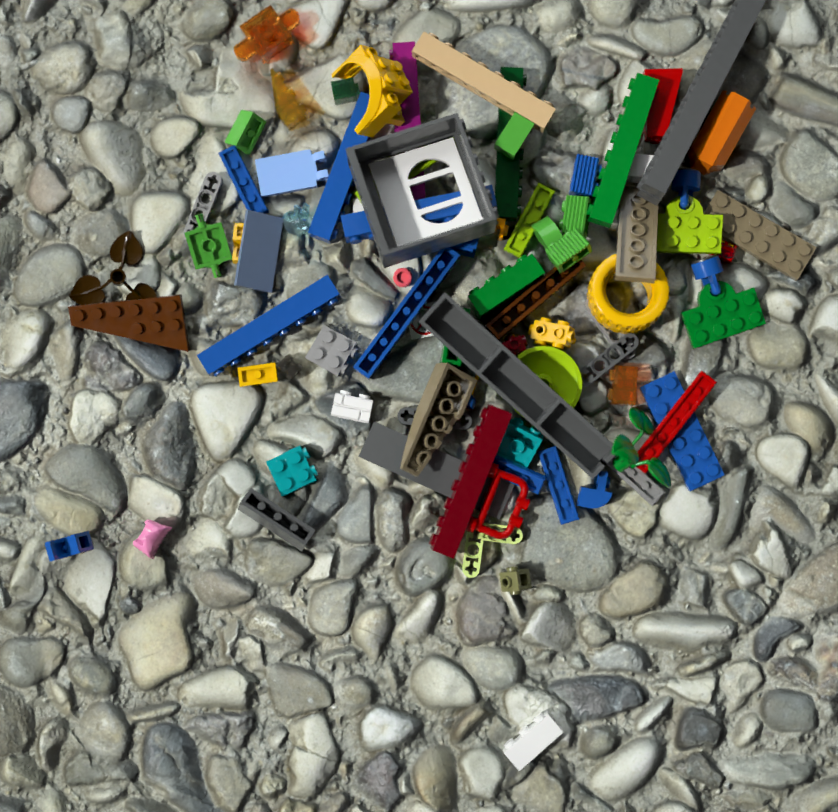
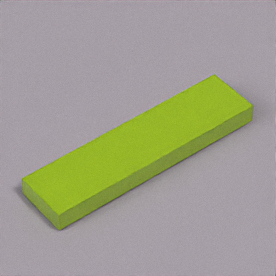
[504,183,555,258]

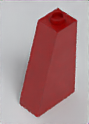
[642,68,683,144]

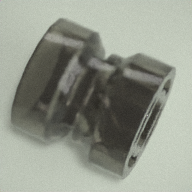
[276,354,303,381]

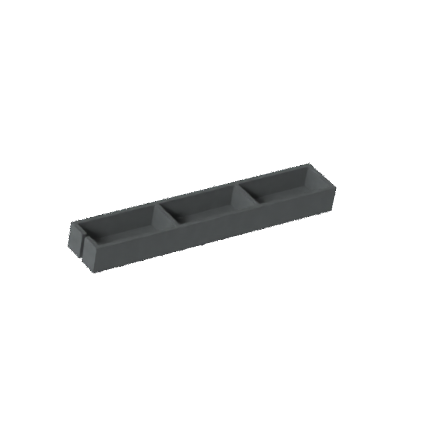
[636,0,766,206]
[418,292,615,479]

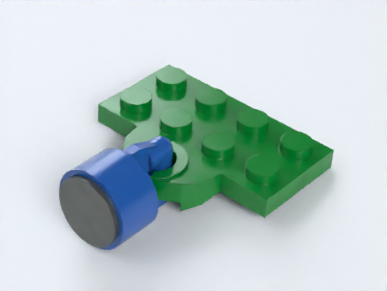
[680,254,766,349]

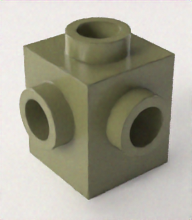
[499,566,532,595]

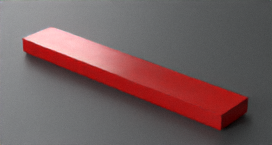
[636,371,717,473]

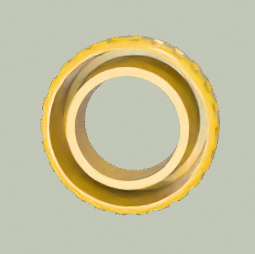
[587,254,670,334]

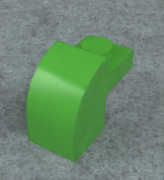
[531,216,563,262]

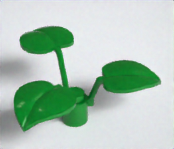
[611,407,671,489]

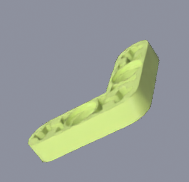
[462,523,523,578]

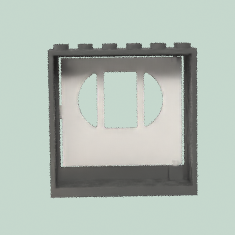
[346,113,499,268]

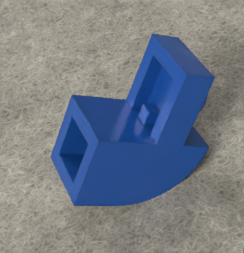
[576,471,612,508]
[45,531,94,562]

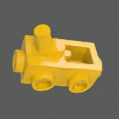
[528,317,576,350]

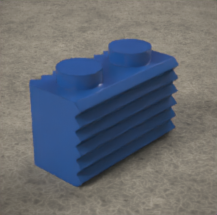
[569,154,602,199]

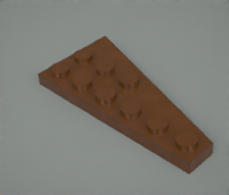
[68,294,190,352]

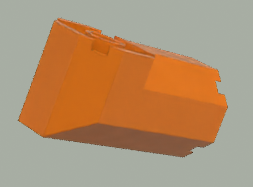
[687,90,756,175]

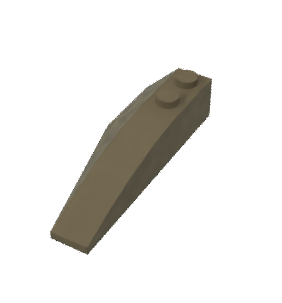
[400,363,477,477]

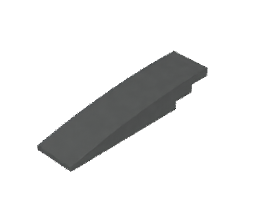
[358,421,515,520]

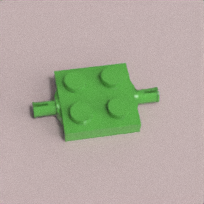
[184,213,232,278]

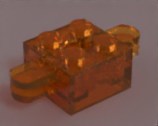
[234,5,300,64]

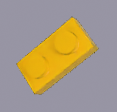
[237,363,278,387]

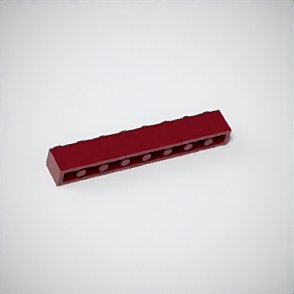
[429,404,512,559]

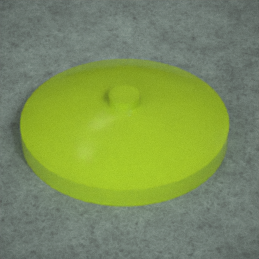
[512,345,582,417]

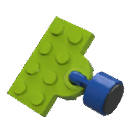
[656,168,723,254]

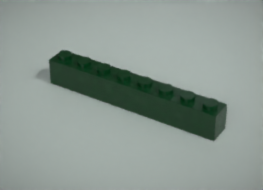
[495,67,527,222]

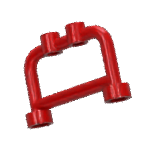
[465,462,530,539]

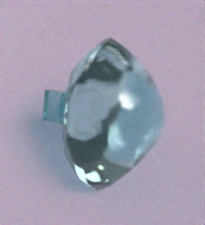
[282,203,313,236]

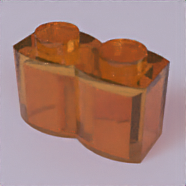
[607,365,638,406]

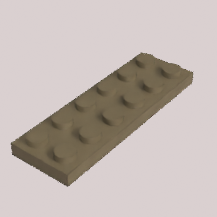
[615,182,658,283]
[703,190,817,281]

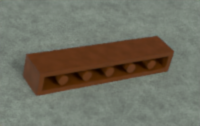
[485,260,586,341]

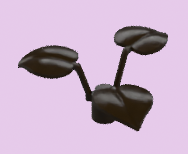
[69,231,157,305]

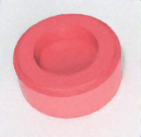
[393,268,412,288]

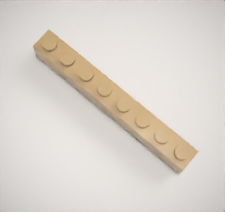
[412,32,556,134]

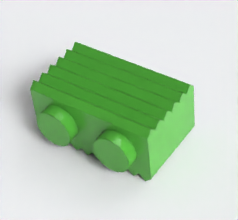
[559,195,592,238]
[545,228,592,273]

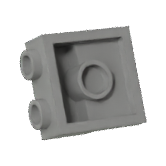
[305,325,358,377]

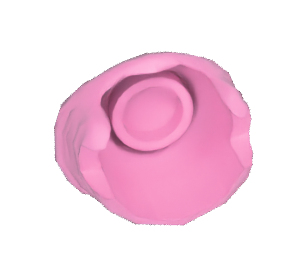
[133,519,172,559]

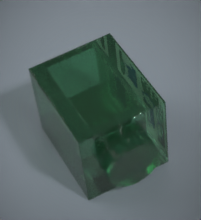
[331,77,360,105]

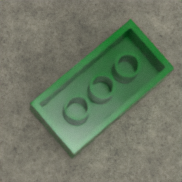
[467,254,545,321]

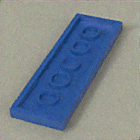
[639,371,725,491]

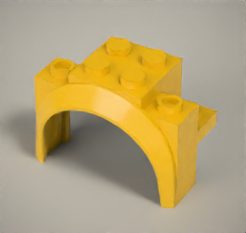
[332,45,413,137]

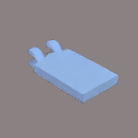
[255,149,329,198]

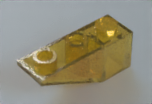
[270,68,307,131]

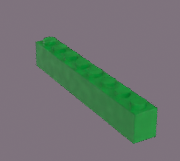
[586,73,659,228]

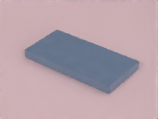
[234,210,283,293]

